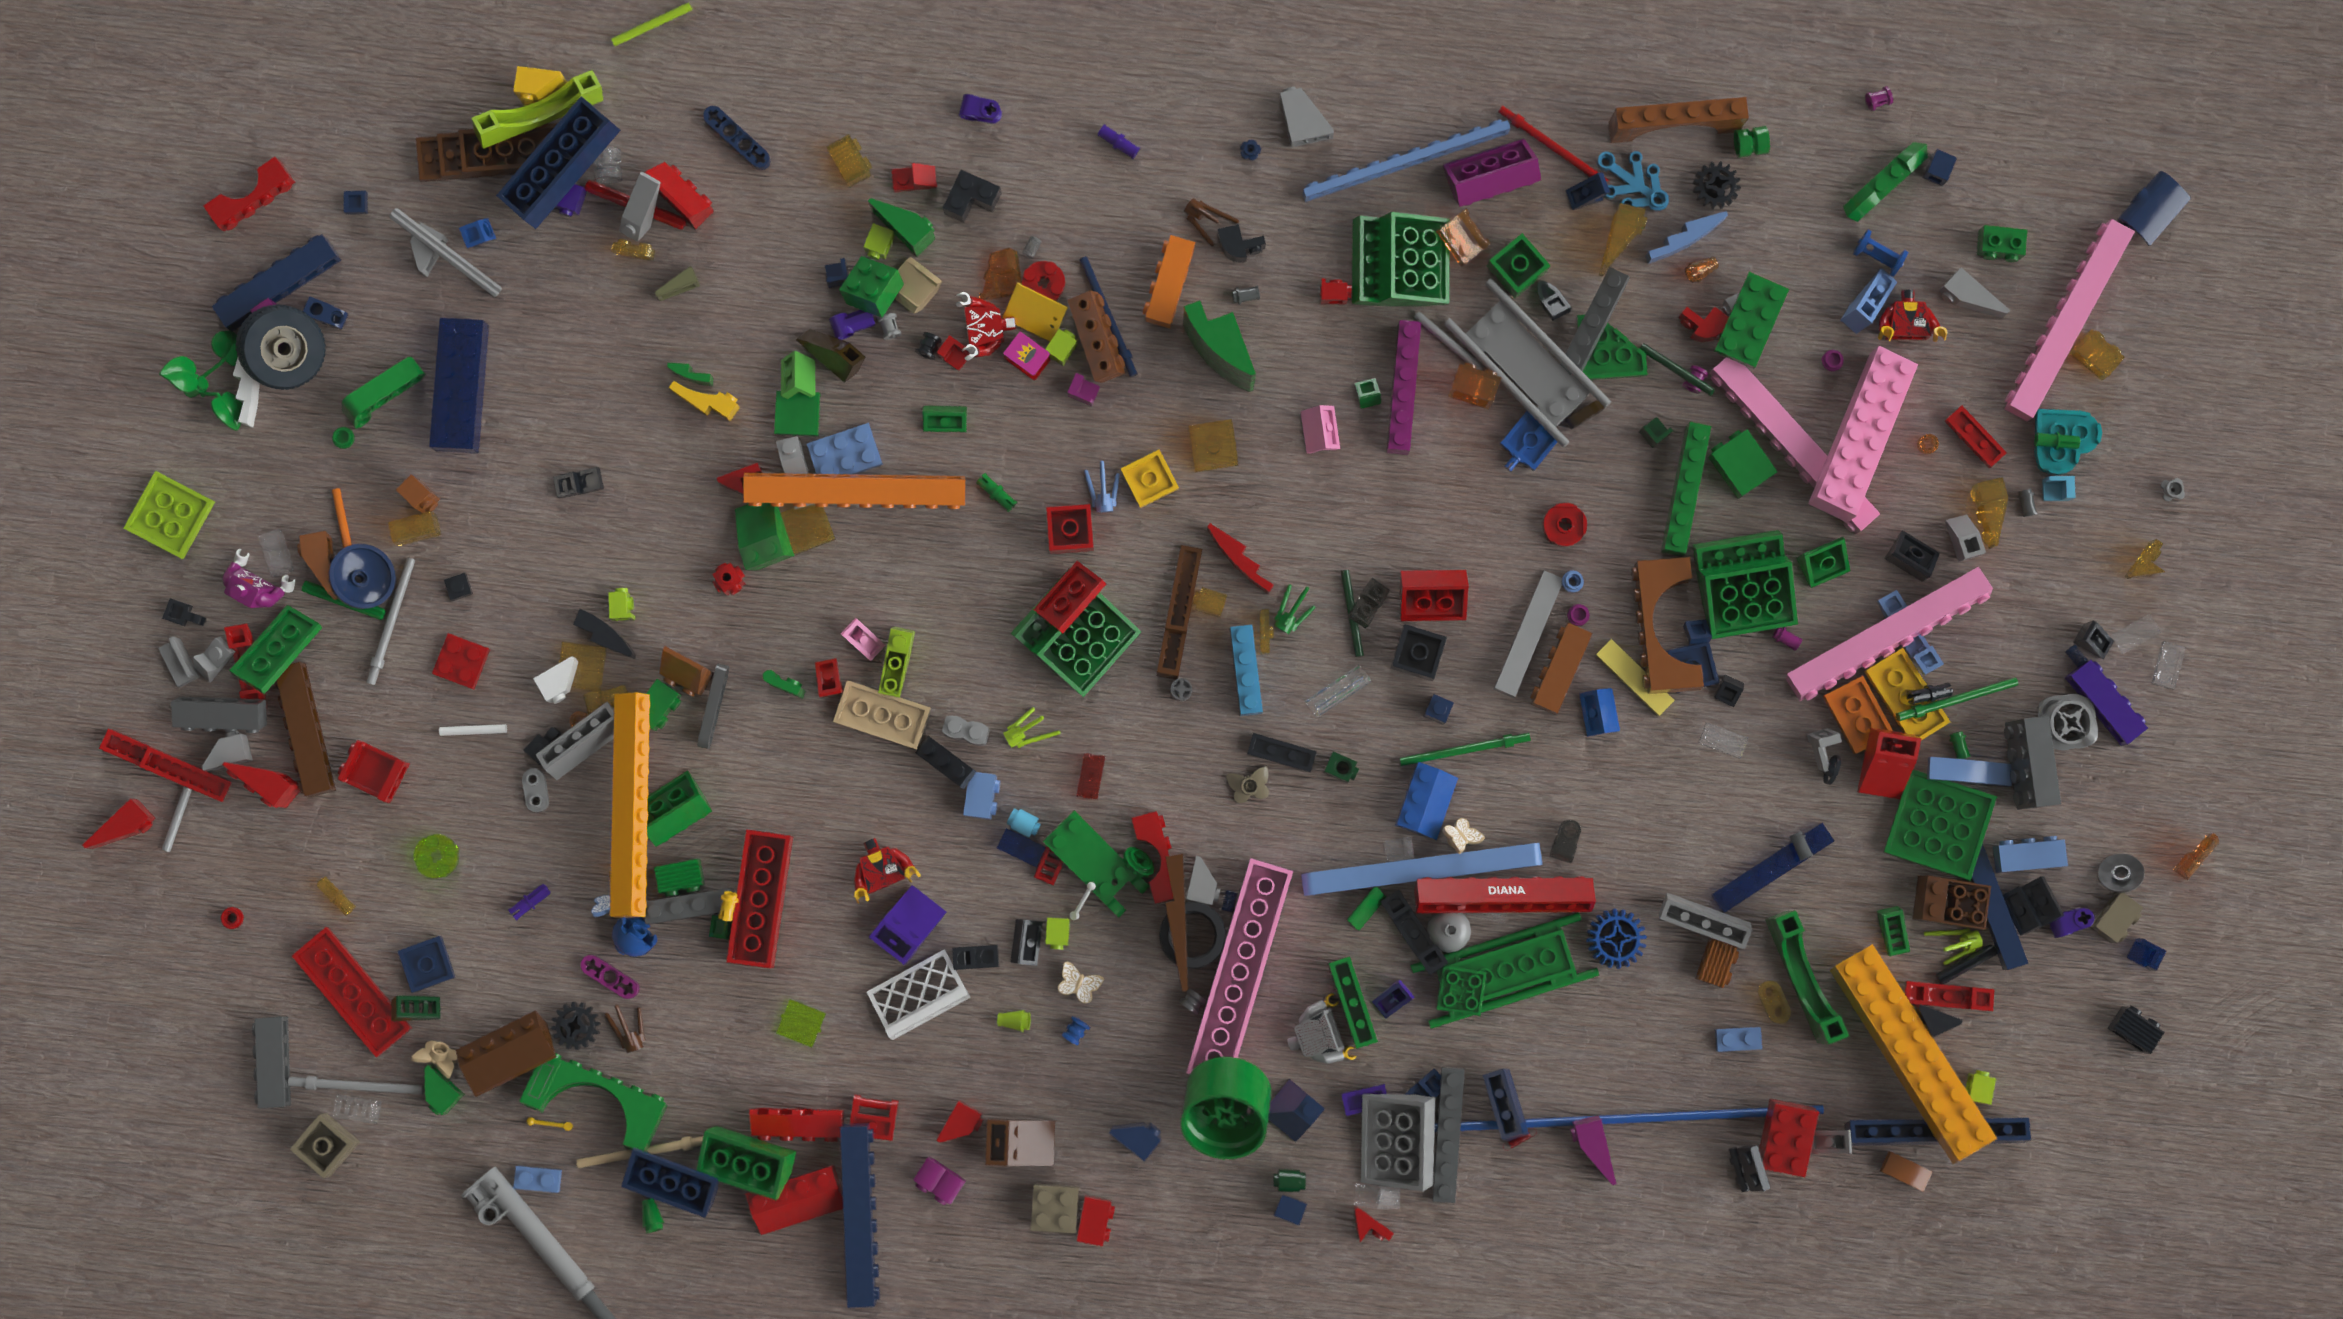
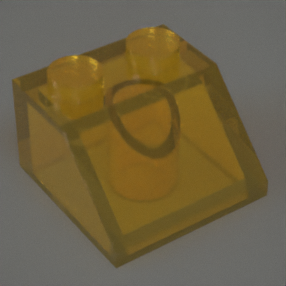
[1188,419,1238,473]

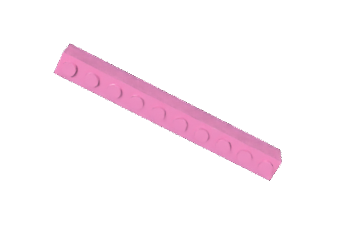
[2004,219,2135,421]
[1709,357,1880,534]
[1786,567,1993,701]

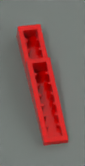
[99,728,232,802]

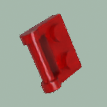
[850,1094,899,1141]

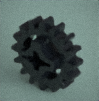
[1693,161,1741,209]
[551,1002,601,1050]

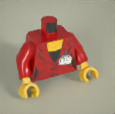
[1878,289,1947,342]
[854,838,921,904]

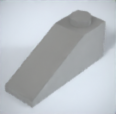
[619,172,661,242]
[1939,268,2010,318]
[776,436,815,510]

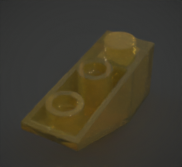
[1971,477,2008,549]

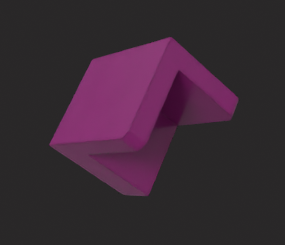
[1067,373,1100,407]

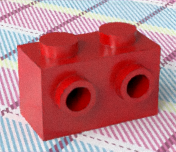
[1076,1195,1115,1247]

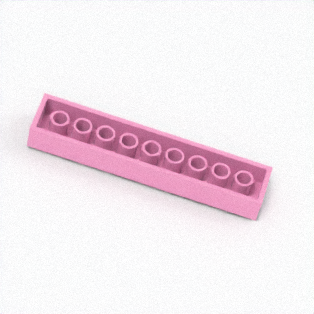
[1186,858,1293,1074]

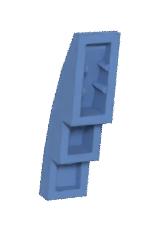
[1645,211,1728,264]
[1927,757,2012,786]

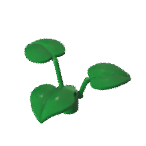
[159,330,243,431]

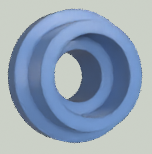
[1562,571,1584,593]

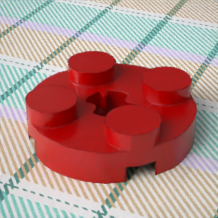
[1022,261,1066,301]
[1543,503,1587,547]

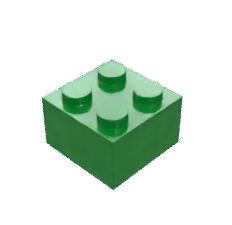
[1487,233,1551,299]
[839,256,904,318]

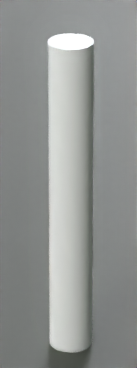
[439,724,507,736]

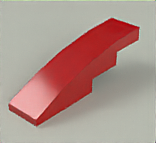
[1207,523,1274,595]

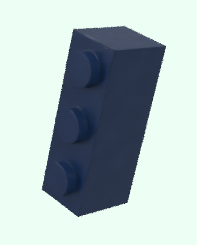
[1483,1068,1529,1141]

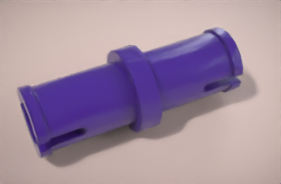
[1097,124,1140,159]

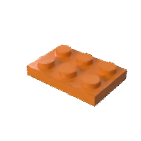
[1823,676,1893,754]

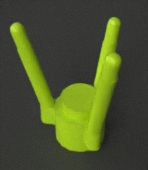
[1003,707,1061,748]
[1923,928,1983,965]

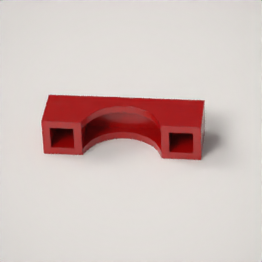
[203,156,296,232]
[1131,811,1174,904]

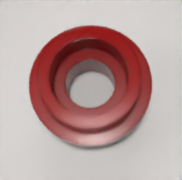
[221,907,244,929]

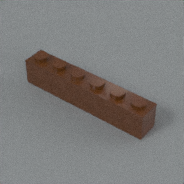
[274,662,336,798]

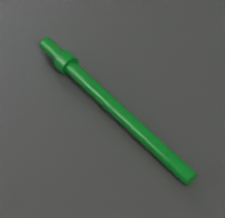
[1896,677,2019,721]
[1399,733,1531,766]

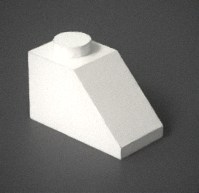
[533,656,578,704]

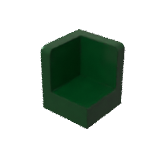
[1639,417,1673,448]

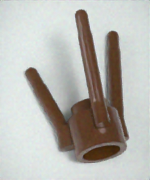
[1184,198,1239,246]
[605,1004,646,1053]

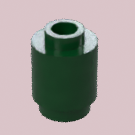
[1273,1169,1306,1192]

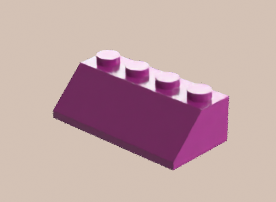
[1443,138,1541,207]

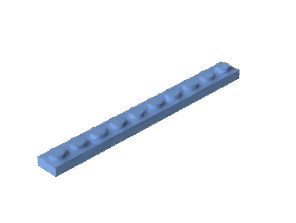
[1302,120,1510,202]

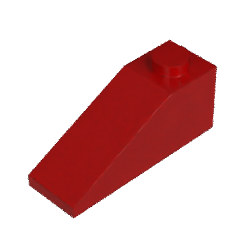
[82,798,156,849]

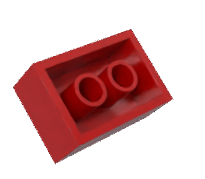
[1759,1098,1819,1177]

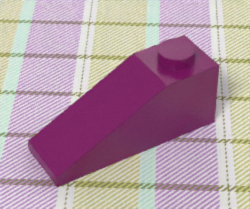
[1570,1115,1617,1185]

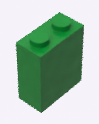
[1708,429,1778,499]

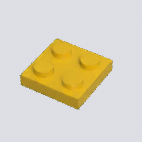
[1120,449,1179,508]

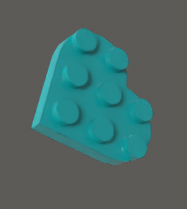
[2034,409,2102,476]

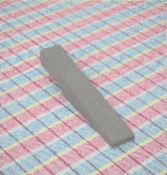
[1493,570,1562,698]

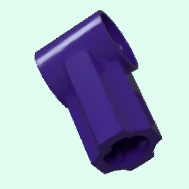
[829,310,876,340]

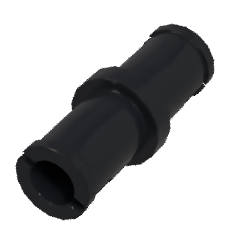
[1906,683,1953,705]

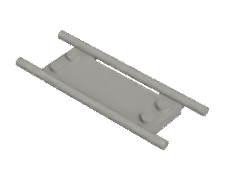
[1444,279,1611,448]

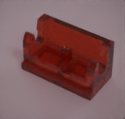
[1076,753,1106,801]

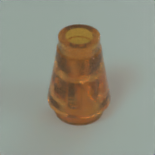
[1685,257,1719,283]

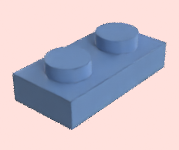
[1715,1027,1762,1052]
[513,1165,562,1193]

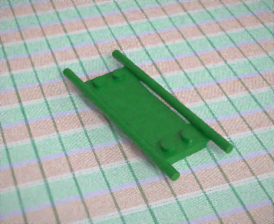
[1410,912,1599,1029]

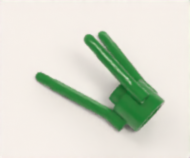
[1274,584,1316,635]

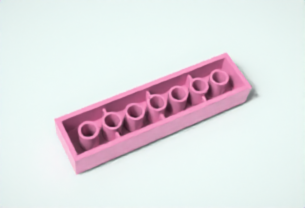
[1808,346,1918,523]

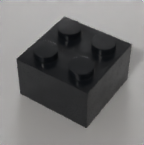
[1390,624,1447,681]

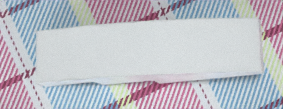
[233,358,260,427]

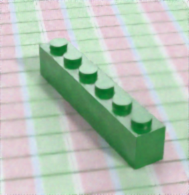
[1660,422,1712,557]

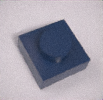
[344,191,368,214]
[1683,619,1712,644]

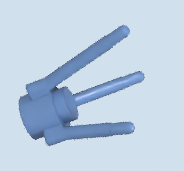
[1084,461,1120,513]

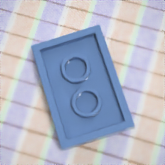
[807,423,883,474]

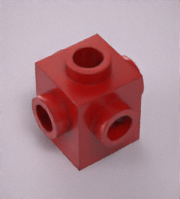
[712,563,746,596]

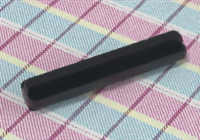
[1935,945,1997,985]

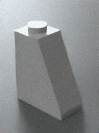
[1279,87,1334,148]

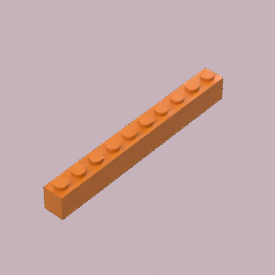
[744,473,965,509]

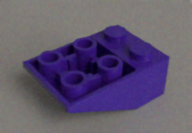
[869,885,947,965]

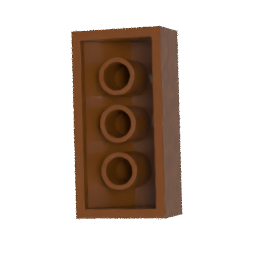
[456,1010,556,1097]

